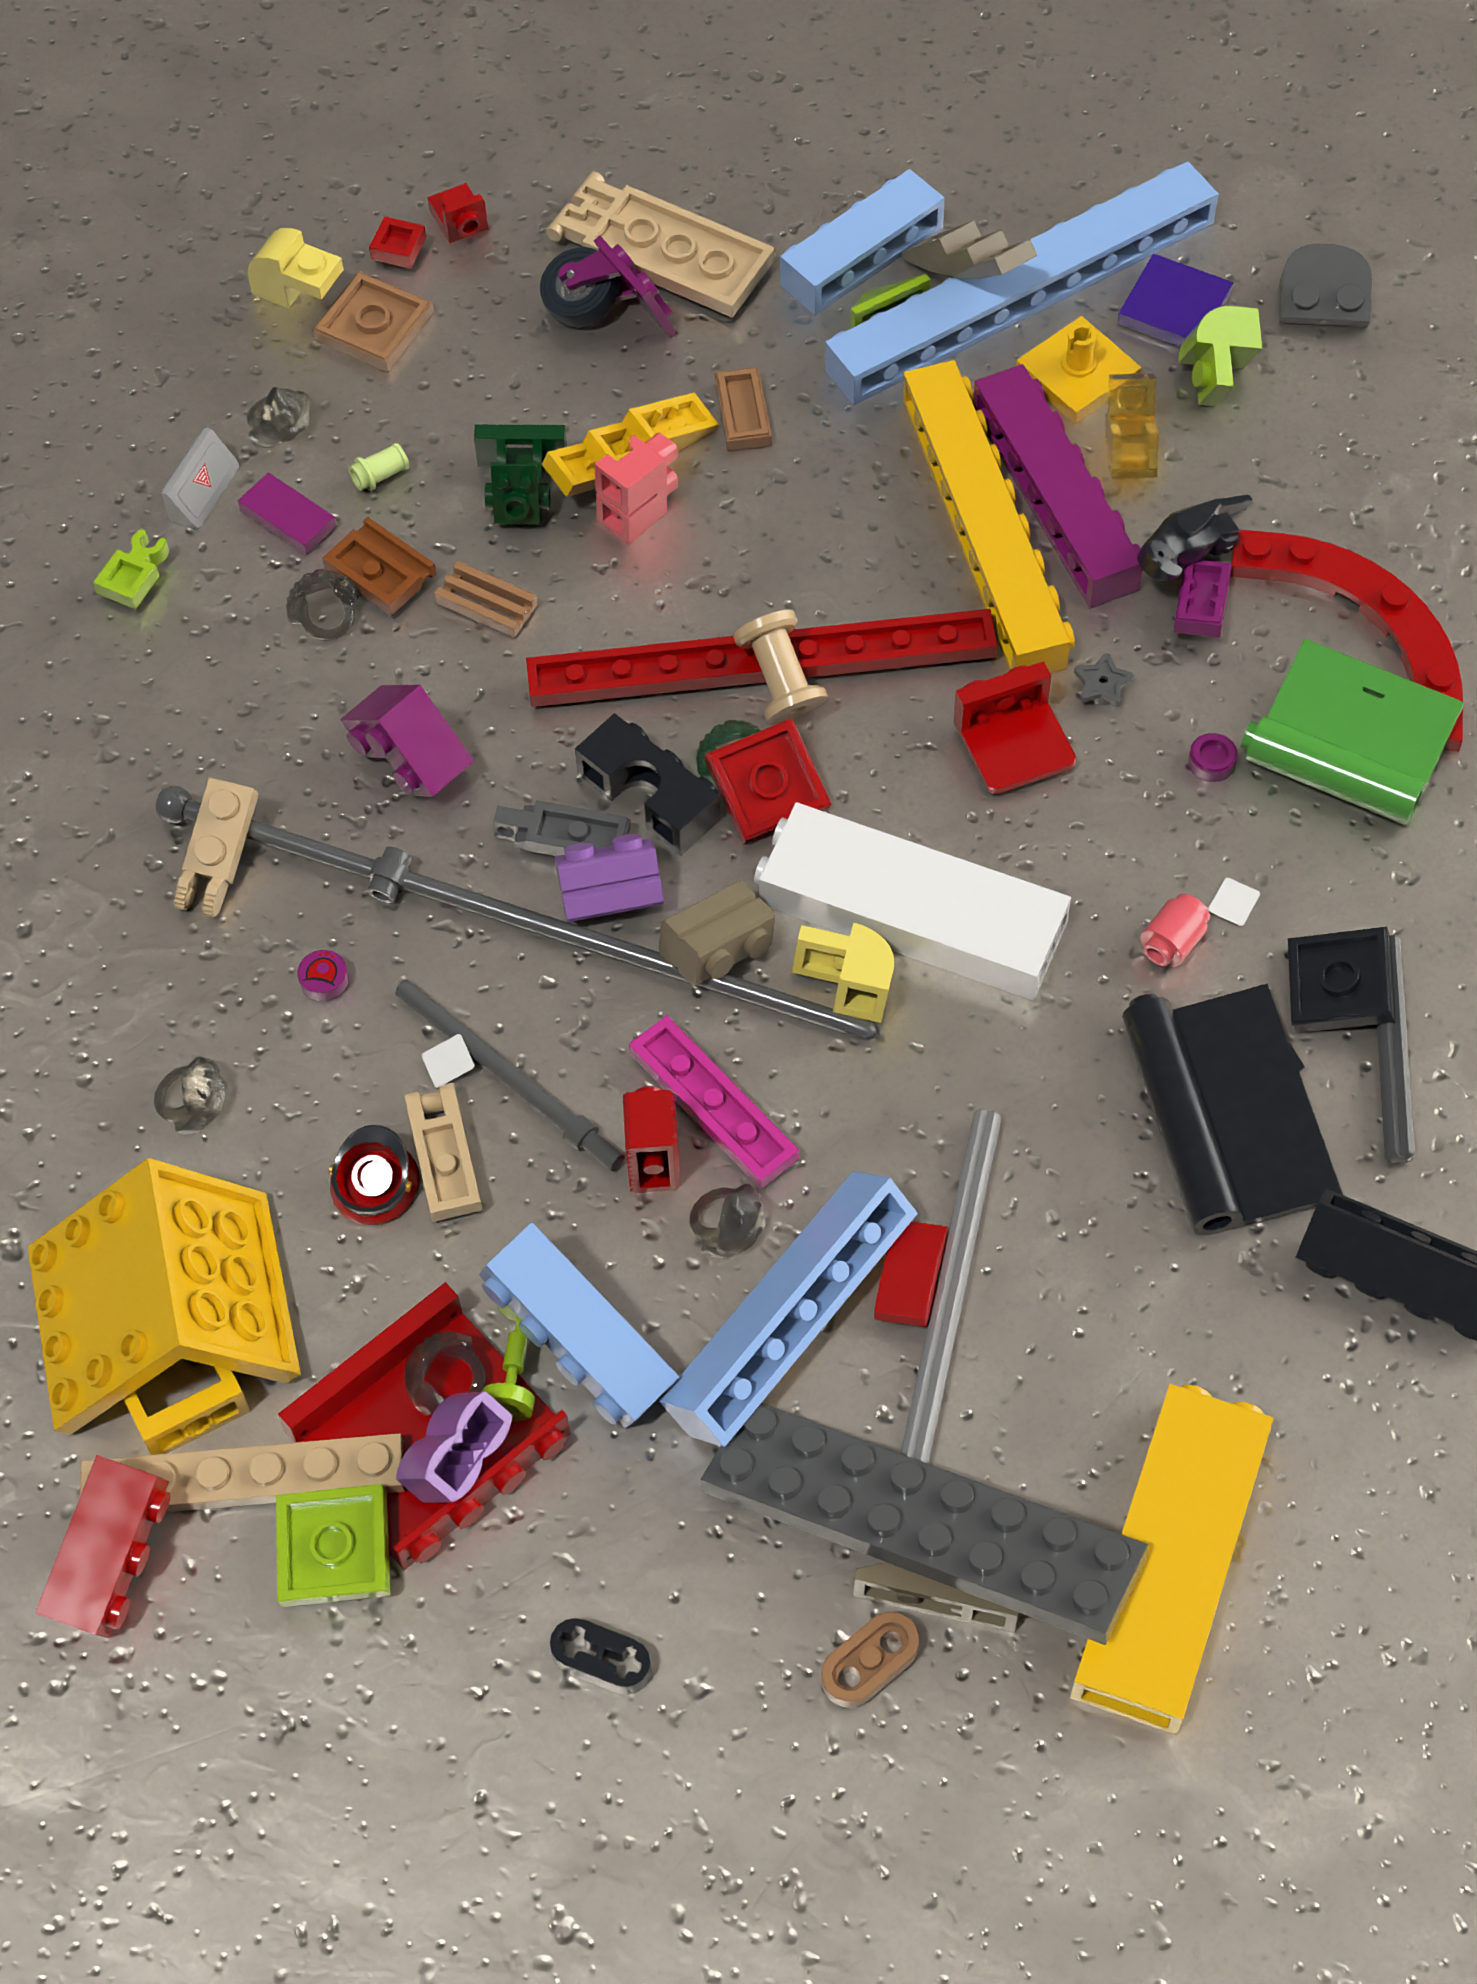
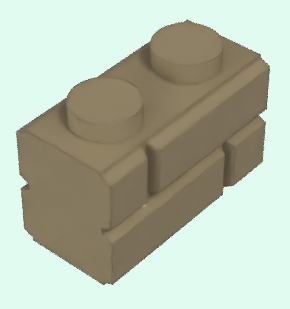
[659,880,776,986]

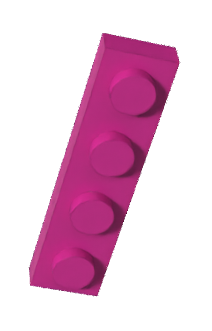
[629,1015,799,1189]

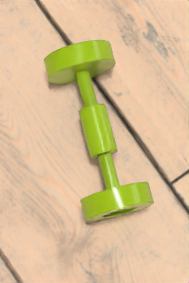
[482,1305,535,1422]

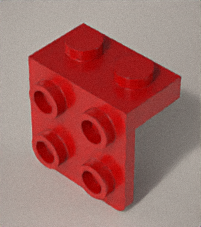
[953,661,1076,794]

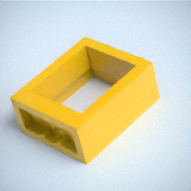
[124,1366,251,1455]

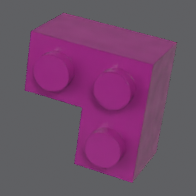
[340,685,474,797]

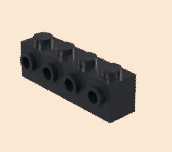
[1295,1188,1477,1340]

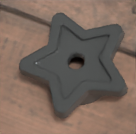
[1074,653,1135,706]

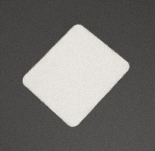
[1208,878,1260,926]
[422,1034,475,1088]

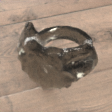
[247,387,311,448]
[286,569,361,641]
[154,1056,228,1135]
[689,1184,766,1259]
[403,1331,486,1416]

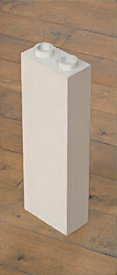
[754,802,1071,1001]

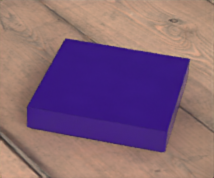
[1117,253,1234,347]

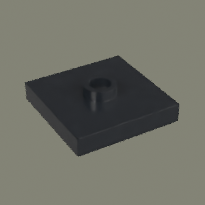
[1288,926,1395,1033]

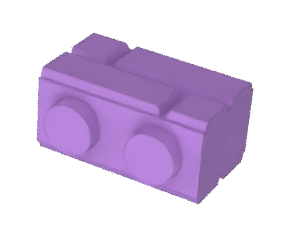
[554,834,664,922]

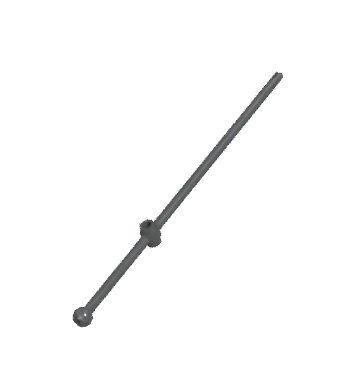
[156,786,876,1040]

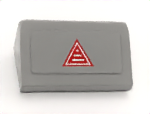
[161,427,239,530]

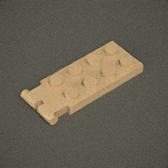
[546,171,776,318]

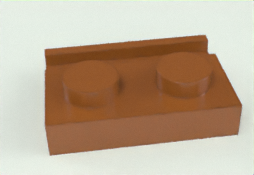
[322,517,436,616]

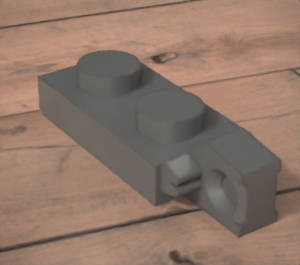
[493,800,631,856]

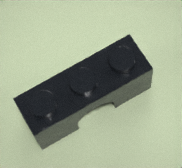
[575,713,720,856]

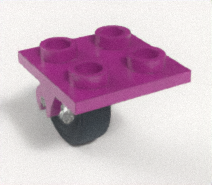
[540,235,677,338]

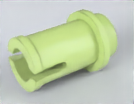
[348,443,409,491]

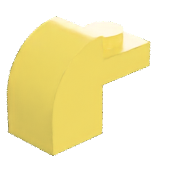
[247,228,344,308]
[791,922,894,1023]

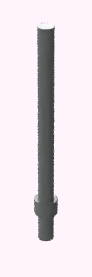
[395,980,625,1171]

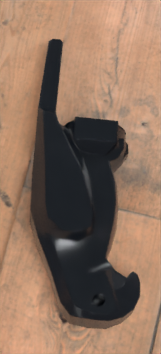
[1137,494,1252,581]

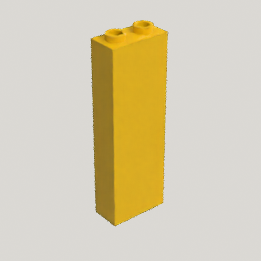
[1070,1384,1274,1735]

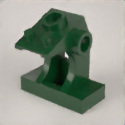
[474,424,567,524]

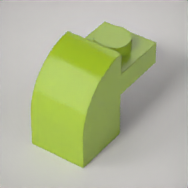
[1178,306,1262,406]

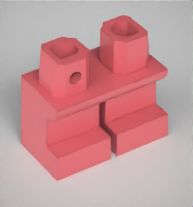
[594,433,678,545]

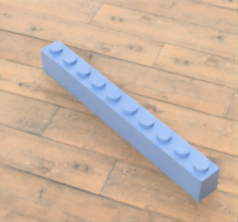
[825,161,1219,406]

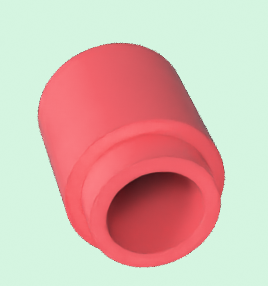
[1140,894,1210,967]

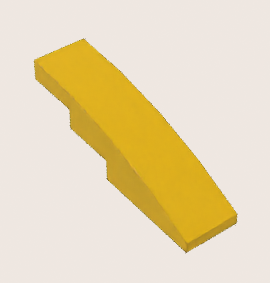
[542,392,720,497]

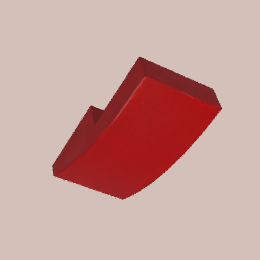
[874,1222,948,1327]

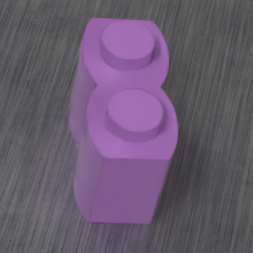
[396,1391,512,1503]

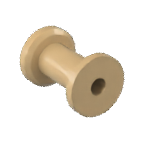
[733,610,829,724]

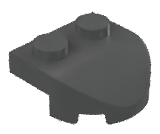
[1279,244,1372,328]

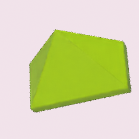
[850,274,931,329]

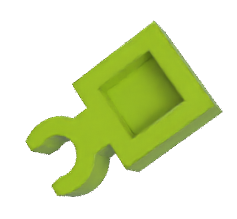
[93,529,169,610]

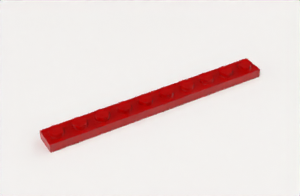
[526,609,998,707]

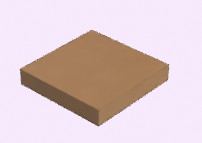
[312,272,434,372]

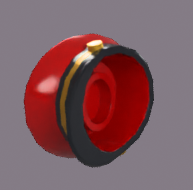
[329,1125,420,1225]

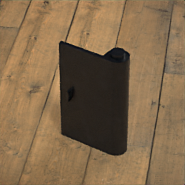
[1122,983,1343,1235]

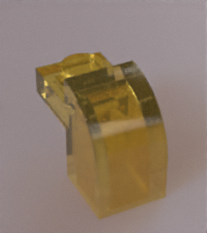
[1105,373,1159,479]

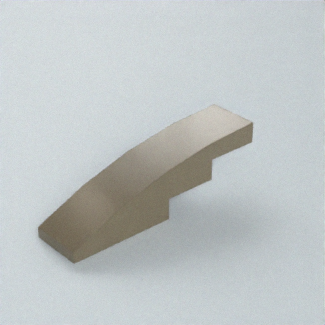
[901,220,1038,279]

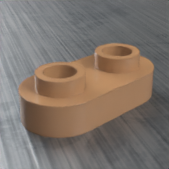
[821,1612,919,1708]

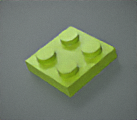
[276,1484,390,1607]

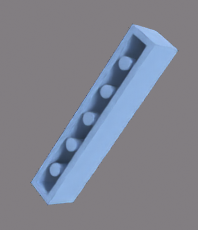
[659,1171,918,1447]

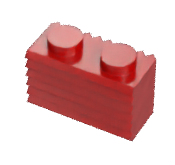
[623,1086,681,1193]

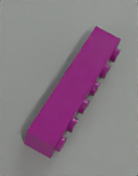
[973,364,1143,608]

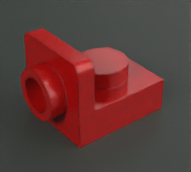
[427,183,488,244]

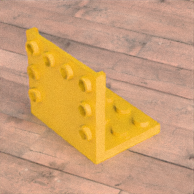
[27,1158,301,1435]

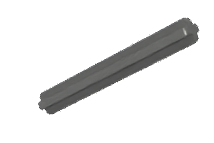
[1377,935,1415,1163]

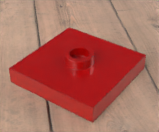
[703,718,832,844]

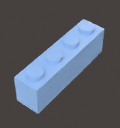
[780,169,945,316]
[479,1222,680,1428]

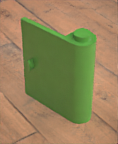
[1240,638,1464,826]

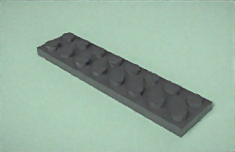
[700,1403,1148,1645]

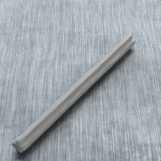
[900,1109,1001,1463]

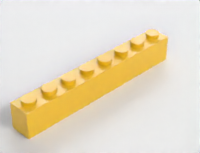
[902,360,1075,673]

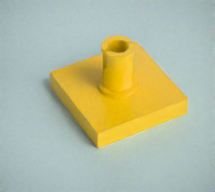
[1016,316,1142,424]

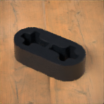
[550,1618,652,1695]

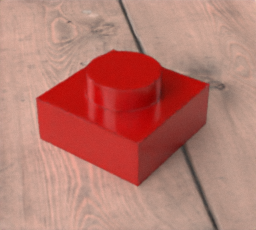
[369,216,426,269]

